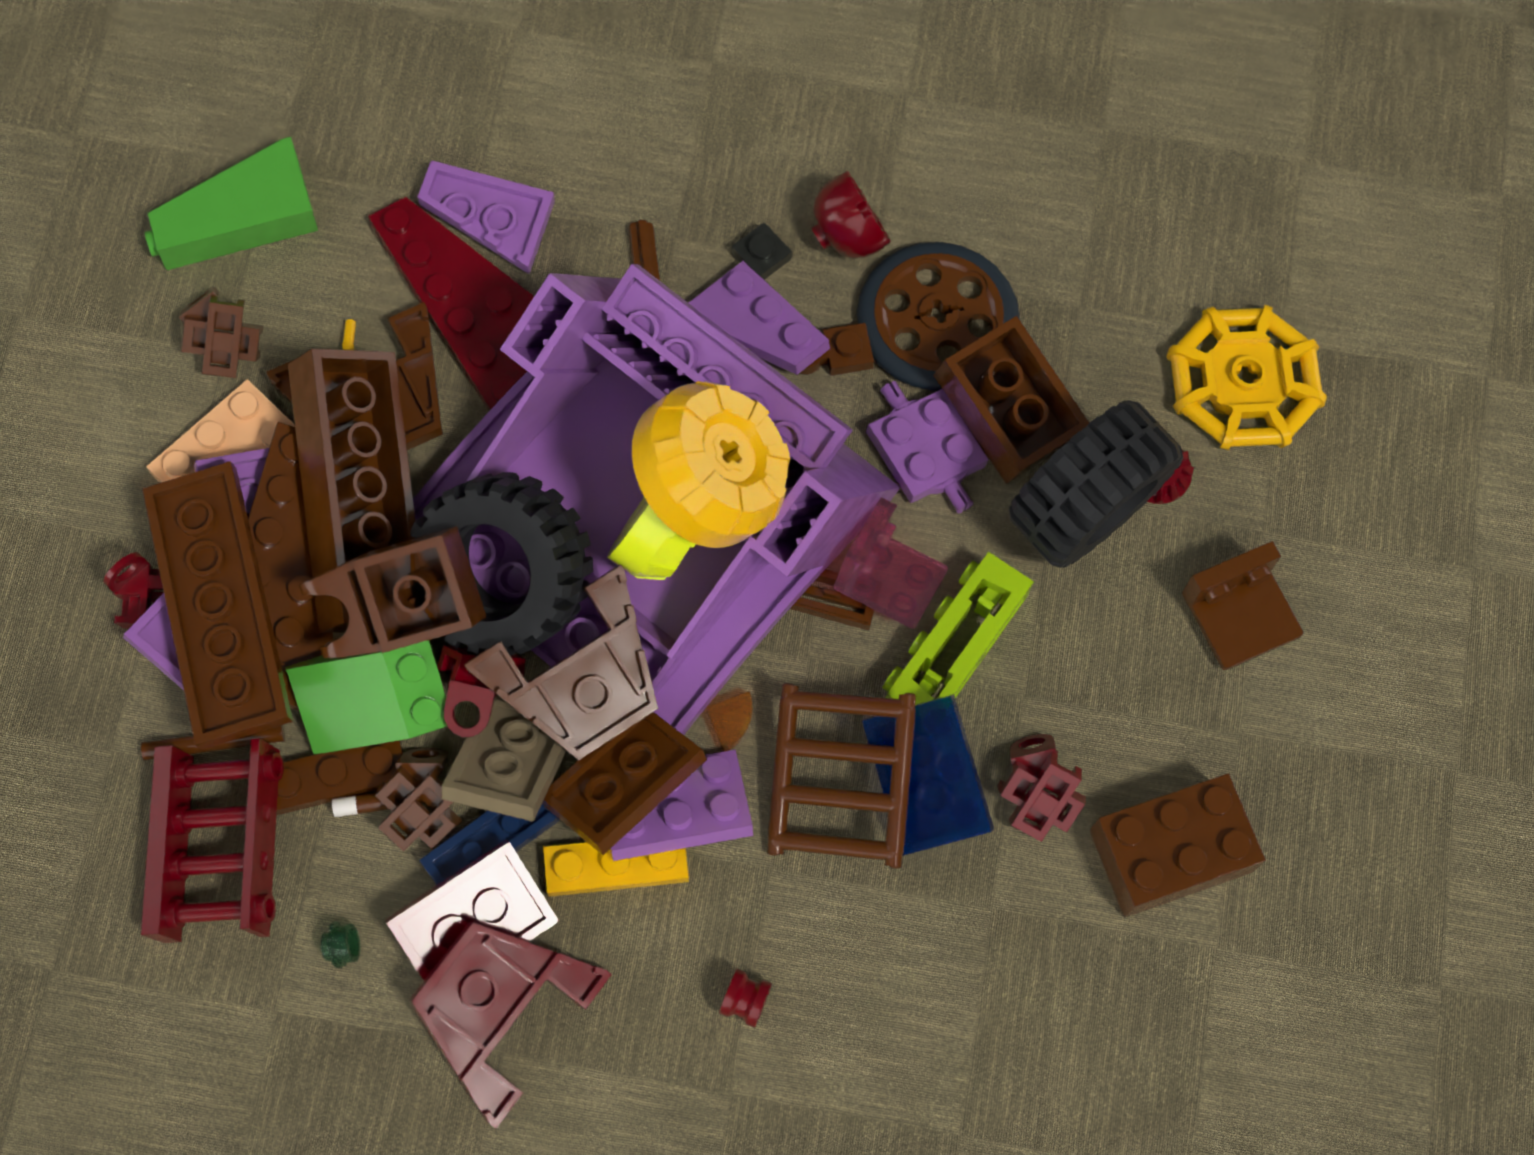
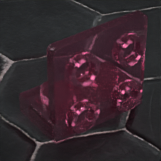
[833,497,948,629]

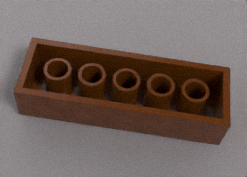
[288,349,415,633]

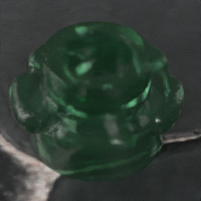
[321,921,361,969]

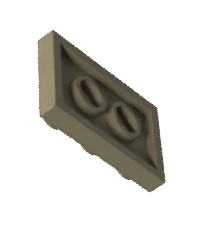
[442,694,566,822]

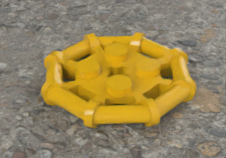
[1166,304,1327,450]

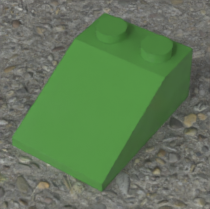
[285,640,447,755]

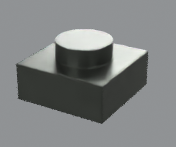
[731,222,792,280]

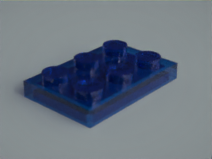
[862,694,994,856]

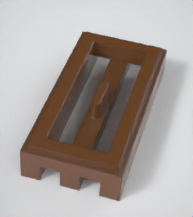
[790,569,881,631]

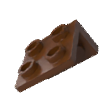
[1182,541,1303,670]

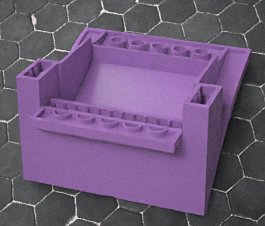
[413,264,900,735]

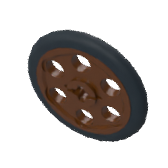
[857,242,1020,391]

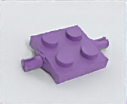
[866,381,988,513]

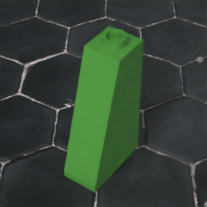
[145,137,318,270]

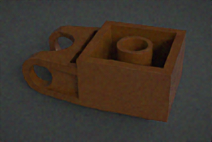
[299,526,486,658]

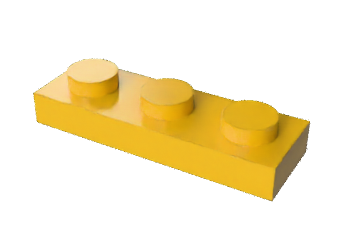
[543,842,689,897]

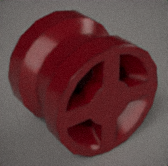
[719,969,773,1028]

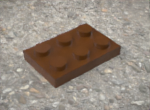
[542,712,707,855]

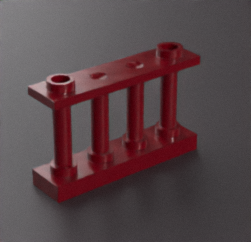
[141,738,284,943]

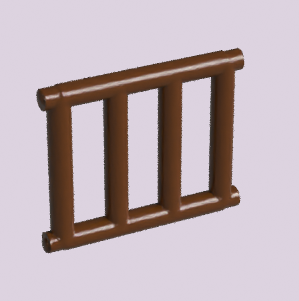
[767,683,916,869]

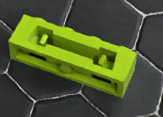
[882,551,1034,737]

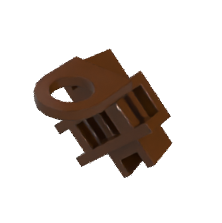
[179,287,264,378]
[375,748,463,852]

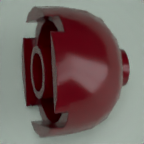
[811,171,891,259]

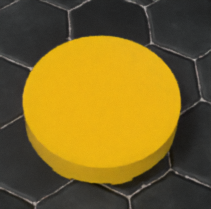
[632,381,790,548]

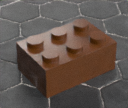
[933,315,1089,484]
[1090,773,1266,918]

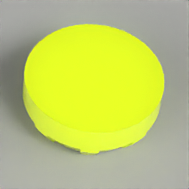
[607,497,696,580]

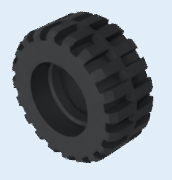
[1009,400,1183,568]
[410,472,593,656]

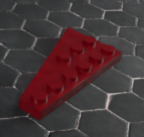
[368,197,534,411]

